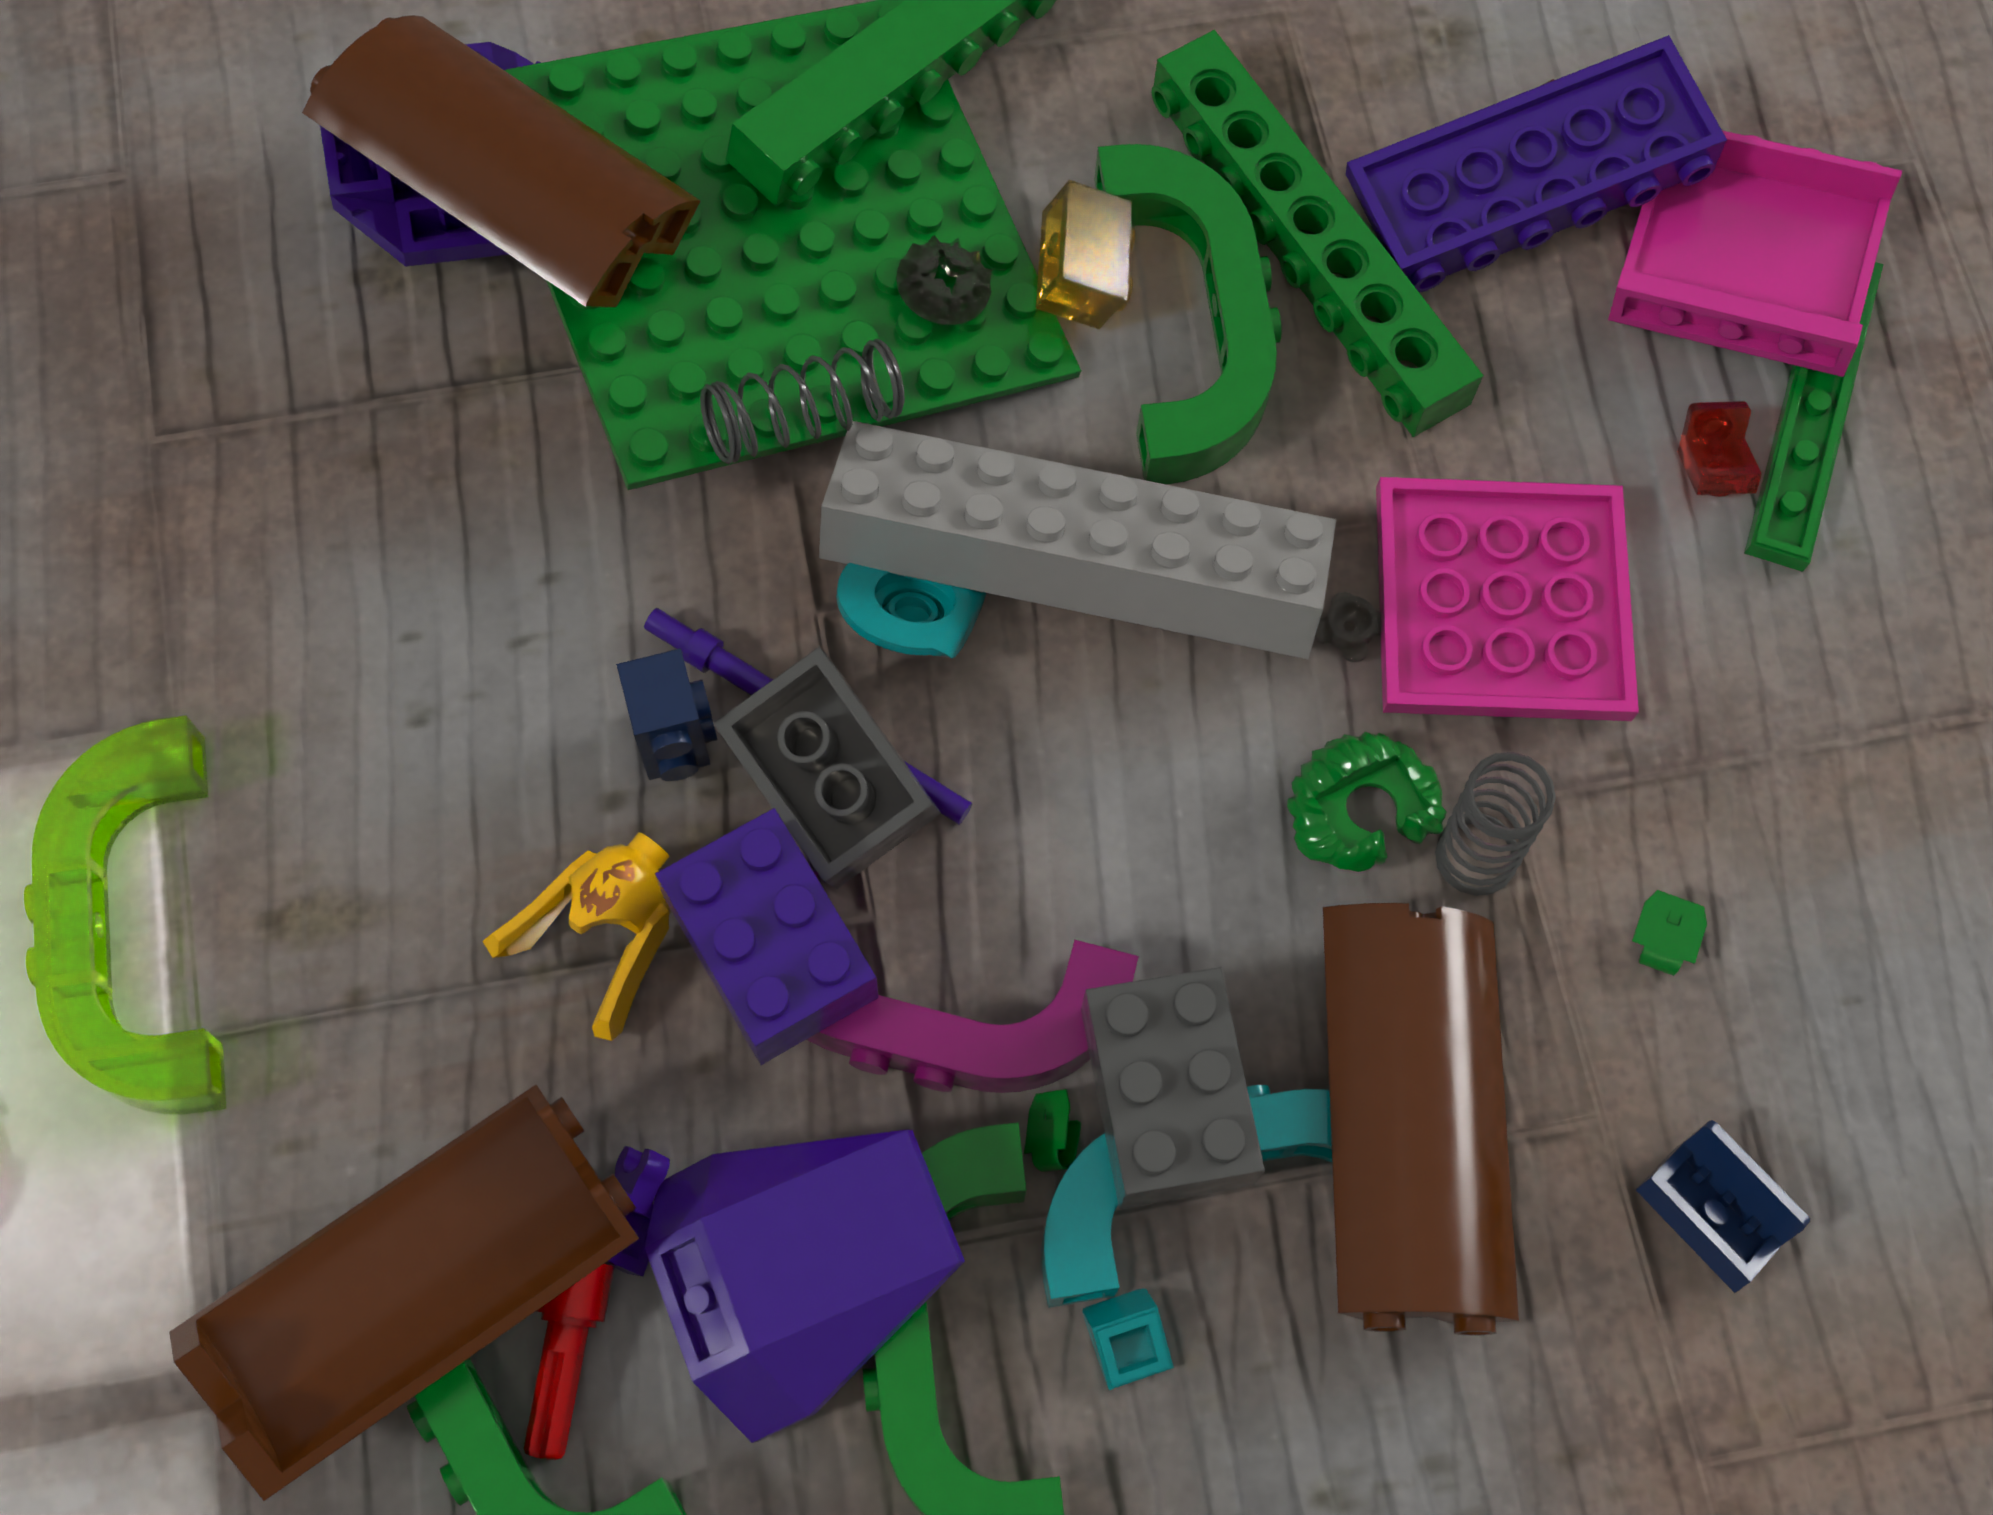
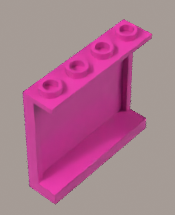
[1608,130,1902,377]

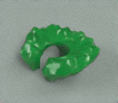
[1287,731,1447,872]

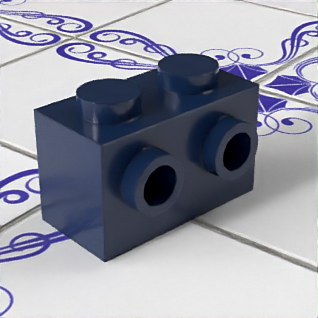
[616,648,718,781]

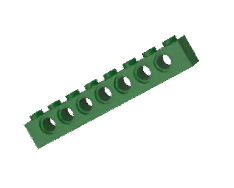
[1151,29,1484,437]

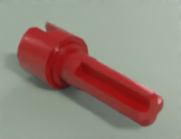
[523,1264,615,1460]

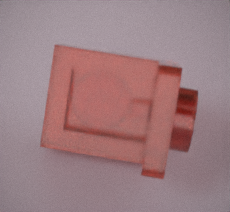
[1678,401,1762,497]

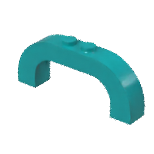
[1041,1085,1332,1308]

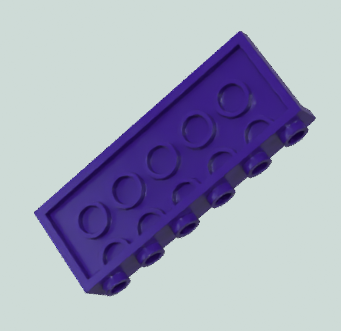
[1345,35,1727,292]

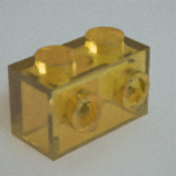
[1036,179,1135,329]

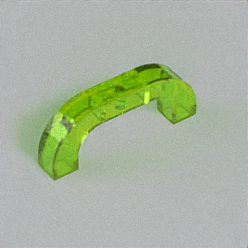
[24,715,227,1115]

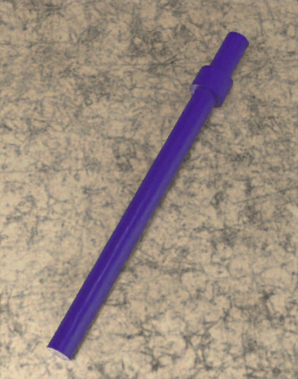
[644,608,972,825]

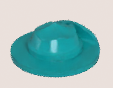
[836,563,986,659]

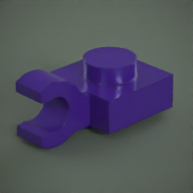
[604,1146,670,1277]

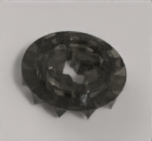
[896,235,992,325]

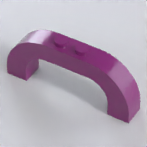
[806,871,1139,1093]

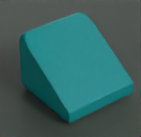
[1082,1288,1174,1390]

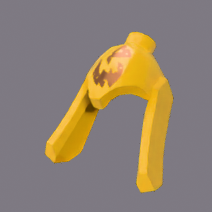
[482,832,671,1041]

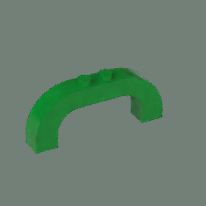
[1094,144,1282,485]
[863,1122,1064,1515]
[407,1358,687,1515]

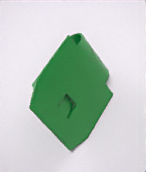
[1632,890,1707,976]
[1024,1089,1082,1172]

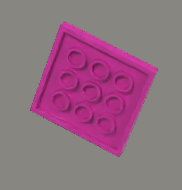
[1376,477,1639,721]

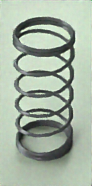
[700,338,905,464]
[1435,752,1556,896]

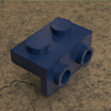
[1636,1120,1810,1293]

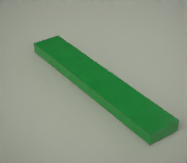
[1744,262,1884,572]

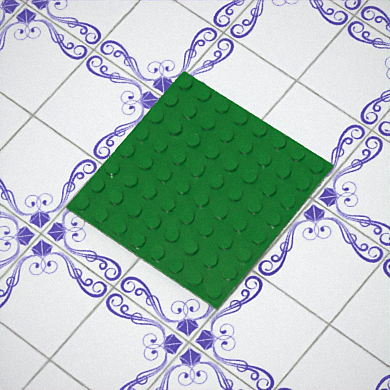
[504,0,1081,491]

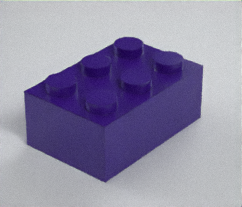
[655,808,879,1065]

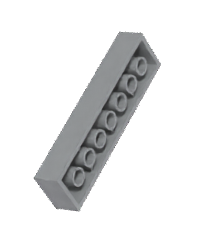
[819,421,1336,659]

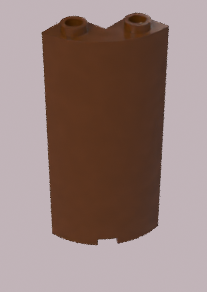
[302,15,700,307]
[1323,903,1519,1336]
[169,1085,639,1501]

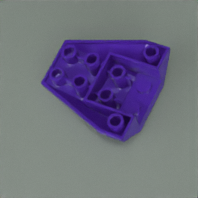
[645,1130,965,1443]

